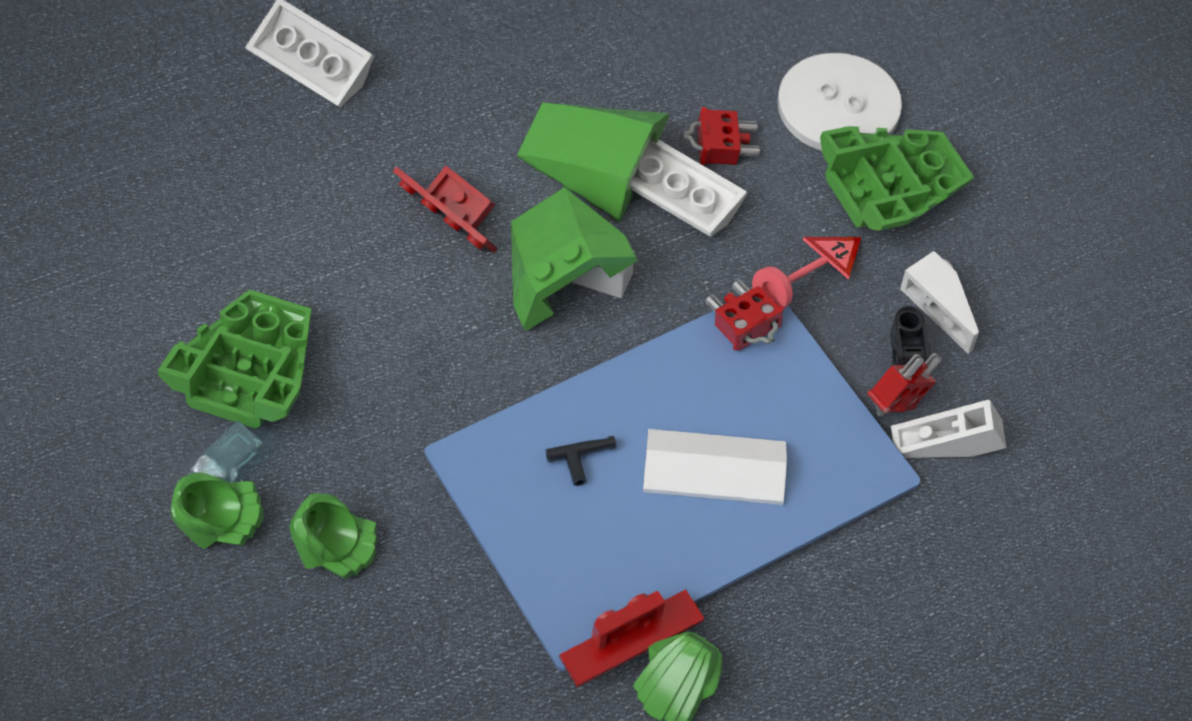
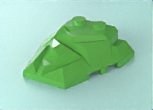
[820,126,974,231]
[158,289,311,428]

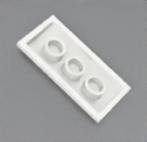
[245,0,374,107]
[630,140,747,237]
[643,429,787,505]

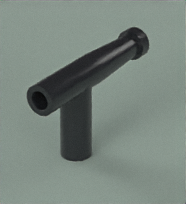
[545,435,616,486]

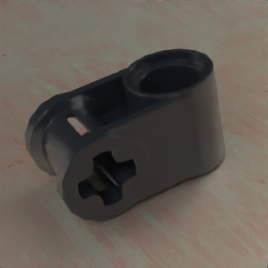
[890,306,931,365]

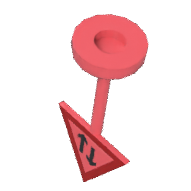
[752,237,861,310]

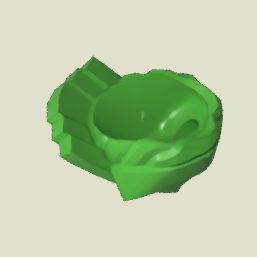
[170,472,264,549]
[290,493,377,580]
[633,632,722,721]

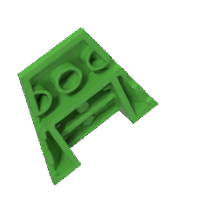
[517,102,670,223]

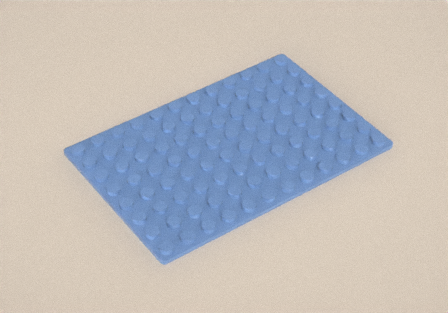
[424,306,920,671]

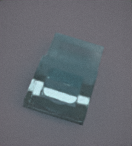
[188,421,263,483]

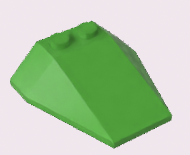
[511,187,638,331]

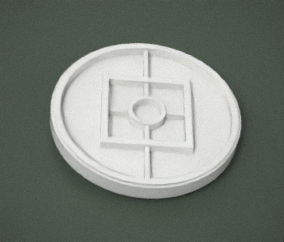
[778,53,902,151]

